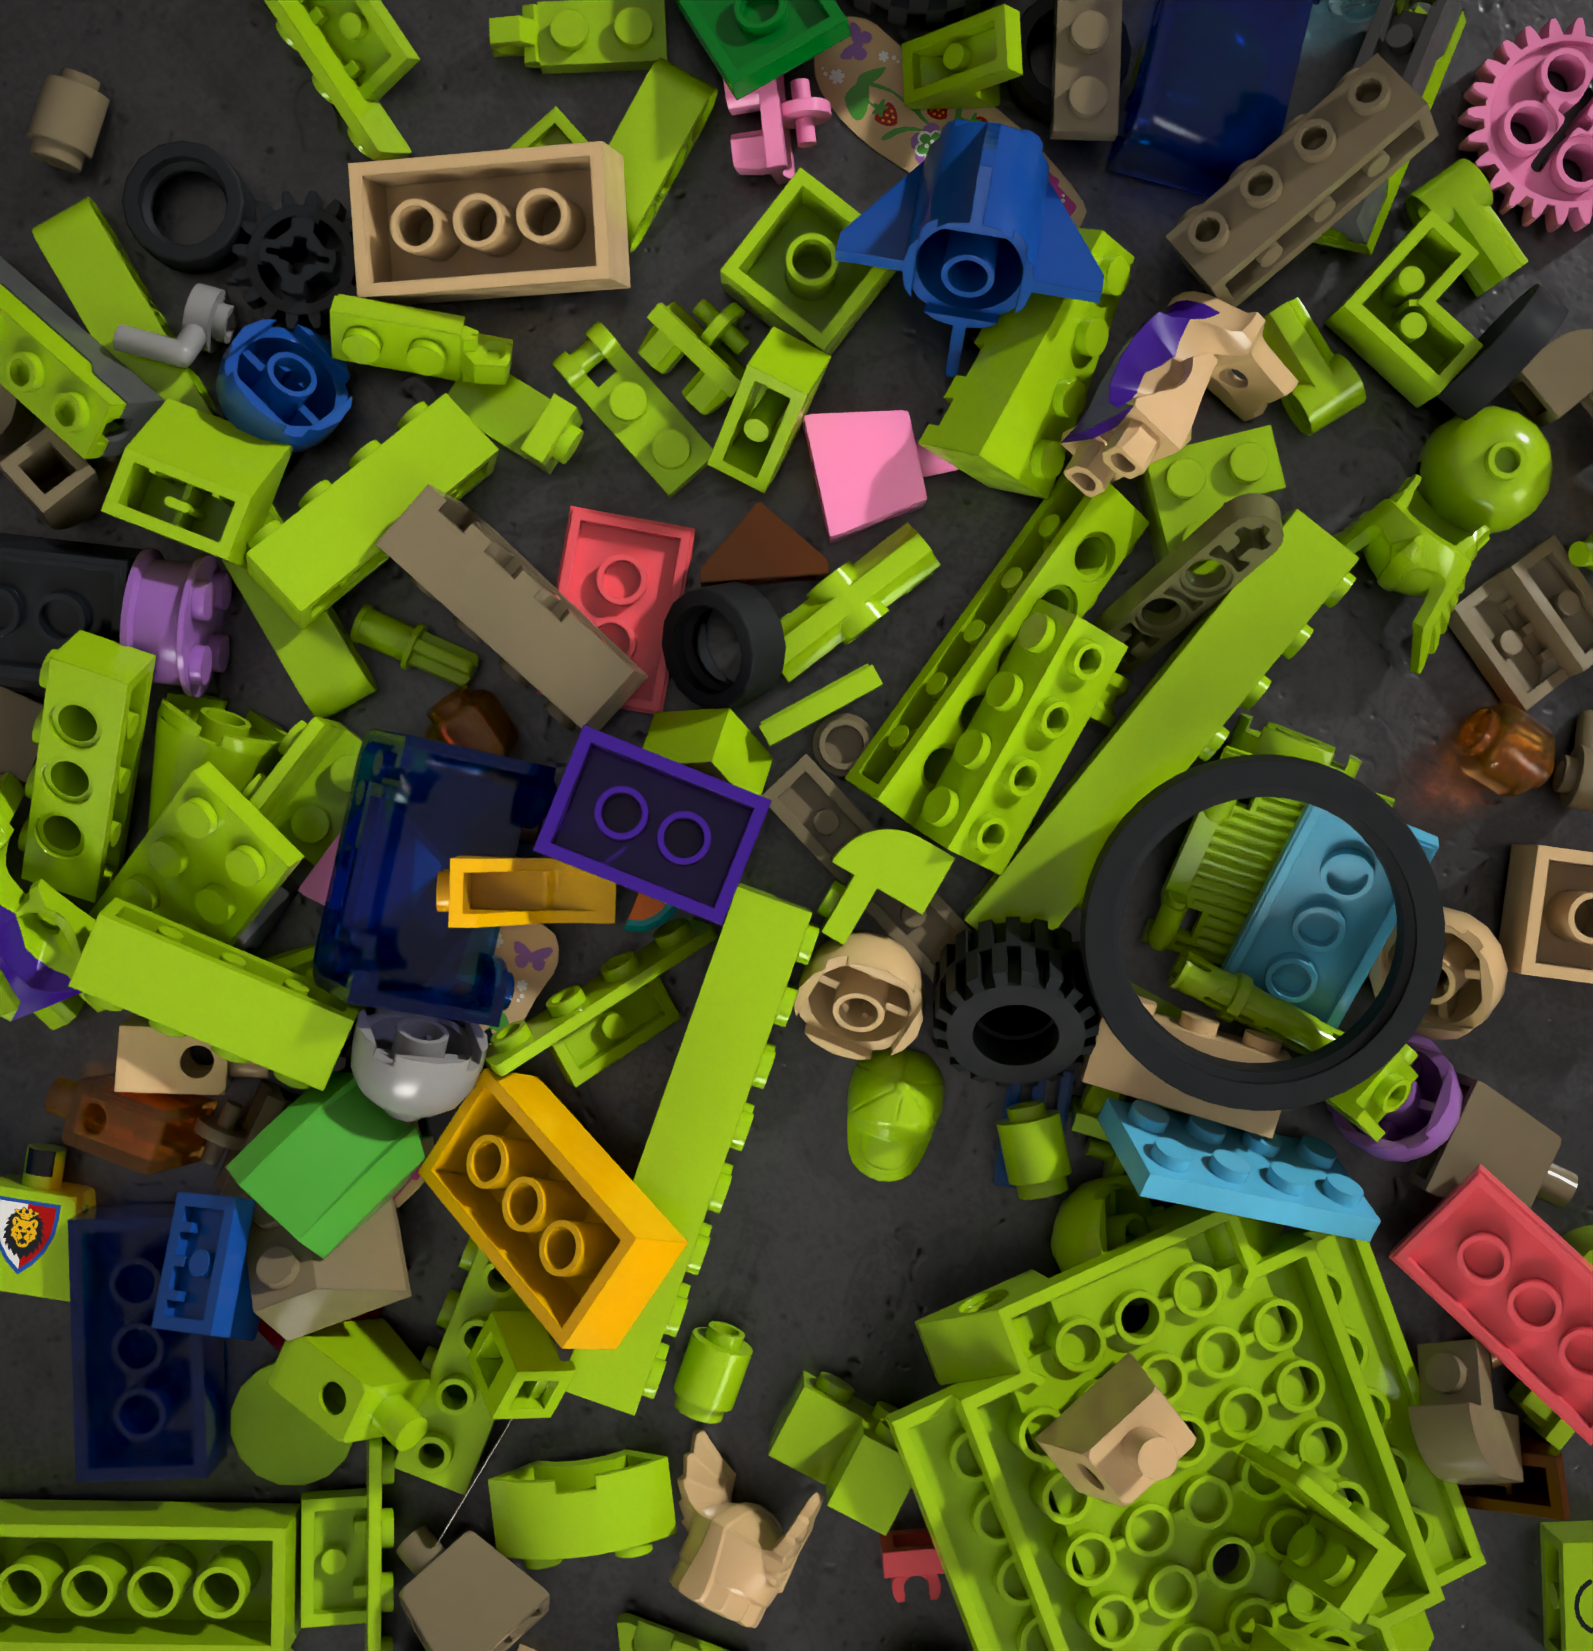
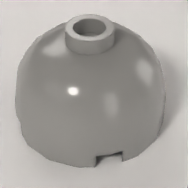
[351,999,488,1121]

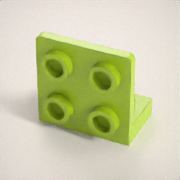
[241,717,401,866]
[1239,1442,1406,1625]

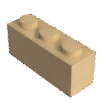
[1079,995,1292,1139]

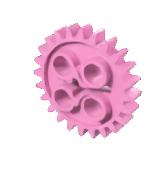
[1458,17,1593,233]

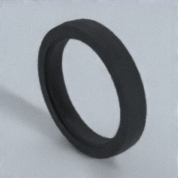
[1080,754,1445,1111]

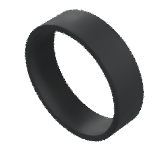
[1437,284,1569,420]

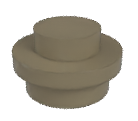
[812,713,874,777]

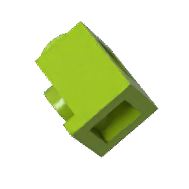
[1325,1044,1418,1143]
[467,1311,577,1419]

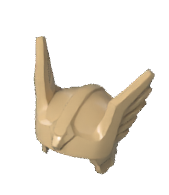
[668,1428,824,1628]

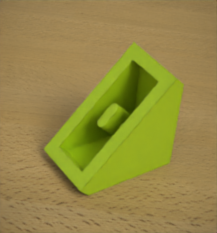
[642,708,773,796]

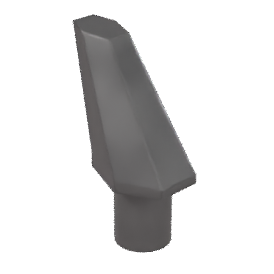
[233,879,300,951]

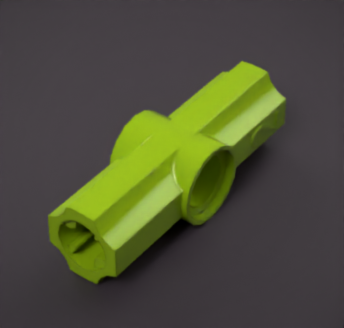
[780,522,941,684]

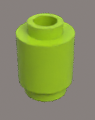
[996,1100,1072,1200]
[673,1321,753,1424]

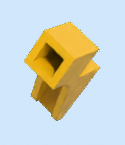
[436,855,616,928]

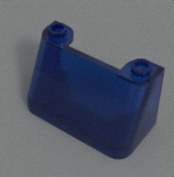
[1106,0,1321,197]
[313,728,557,1027]

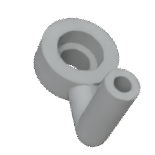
[113,283,238,368]

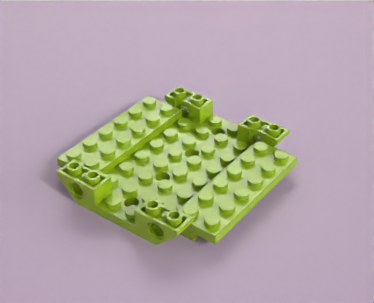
[885,1204,1486,1651]

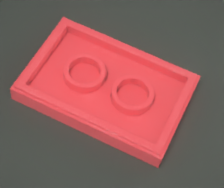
[537,506,697,715]

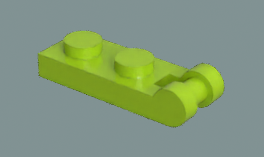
[551,321,713,499]

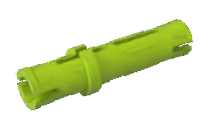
[1167,949,1345,1055]

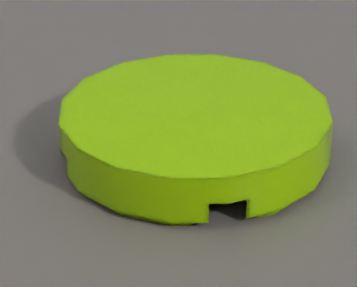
[231,1359,354,1485]

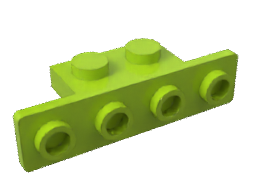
[264,0,421,161]
[484,917,718,1088]
[300,1437,395,1651]

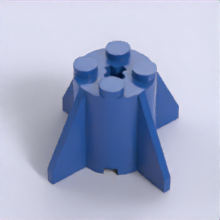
[835,119,1104,377]

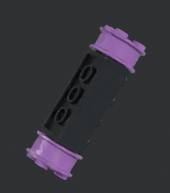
[0,533,233,697]

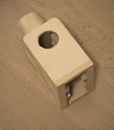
[114,1013,270,1095]
[1035,1353,1197,1507]

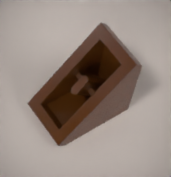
[699,501,829,587]
[1457,1427,1571,1521]

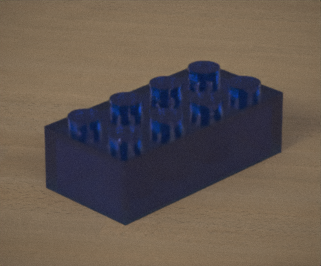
[68,1203,227,1482]

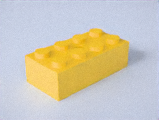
[418,1068,688,1350]

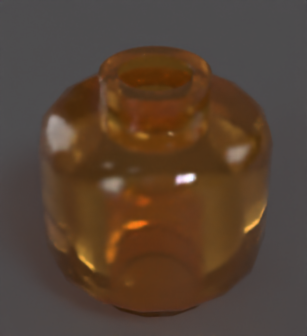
[424,685,520,783]
[1456,703,1556,797]

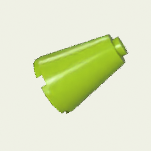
[147,691,287,833]

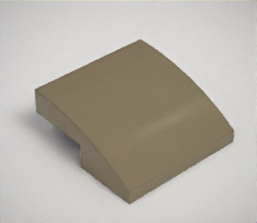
[1448,534,1593,716]

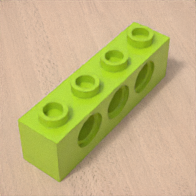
[18,630,156,903]

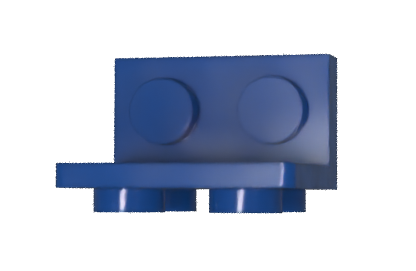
[151,1192,260,1341]

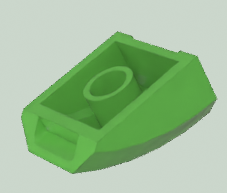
[225,1071,425,1259]

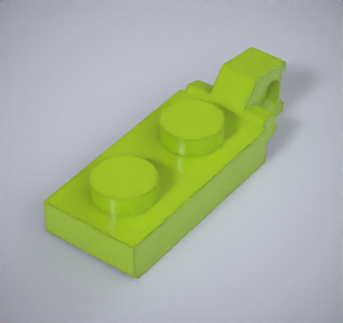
[489,0,668,74]
[330,294,513,385]

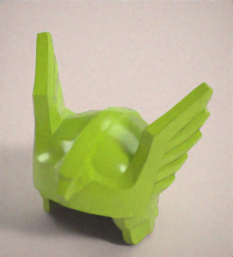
[1333,474,1491,674]

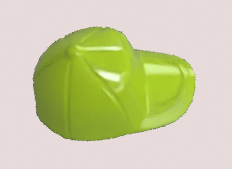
[847,1047,945,1182]

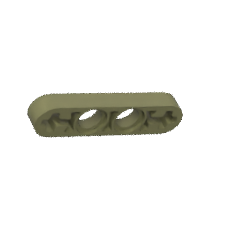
[1092,493,1284,674]

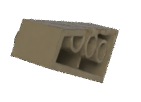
[376,484,649,732]

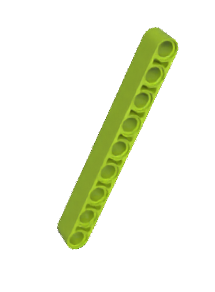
[32,196,378,719]

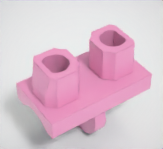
[723,74,832,185]

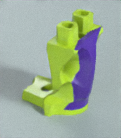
[0,771,105,1031]

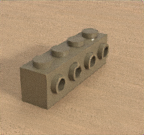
[1165,53,1439,307]

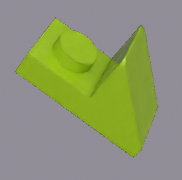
[902,4,1023,109]

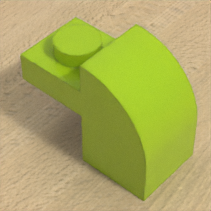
[816,829,956,945]

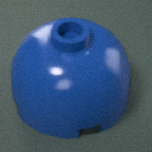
[215,319,352,453]

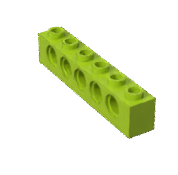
[844,472,1150,836]

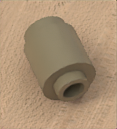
[27,68,110,173]

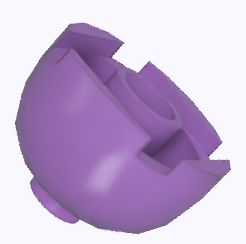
[1326,1032,1463,1162]

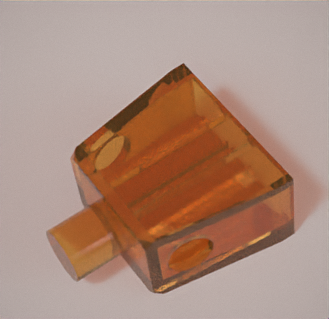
[45,1073,218,1175]

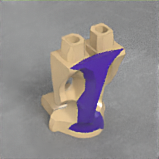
[1060,291,1299,498]

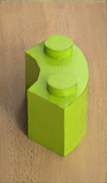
[488,1449,677,1570]

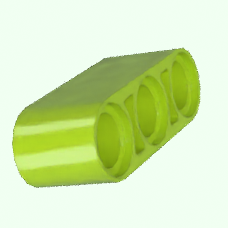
[609,57,718,253]

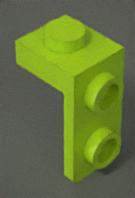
[448,374,584,475]

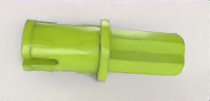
[350,604,479,688]

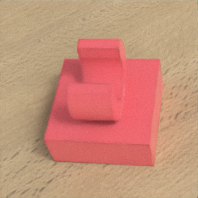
[879,1528,945,1603]

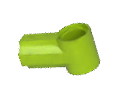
[1405,158,1529,298]
[1263,297,1366,436]

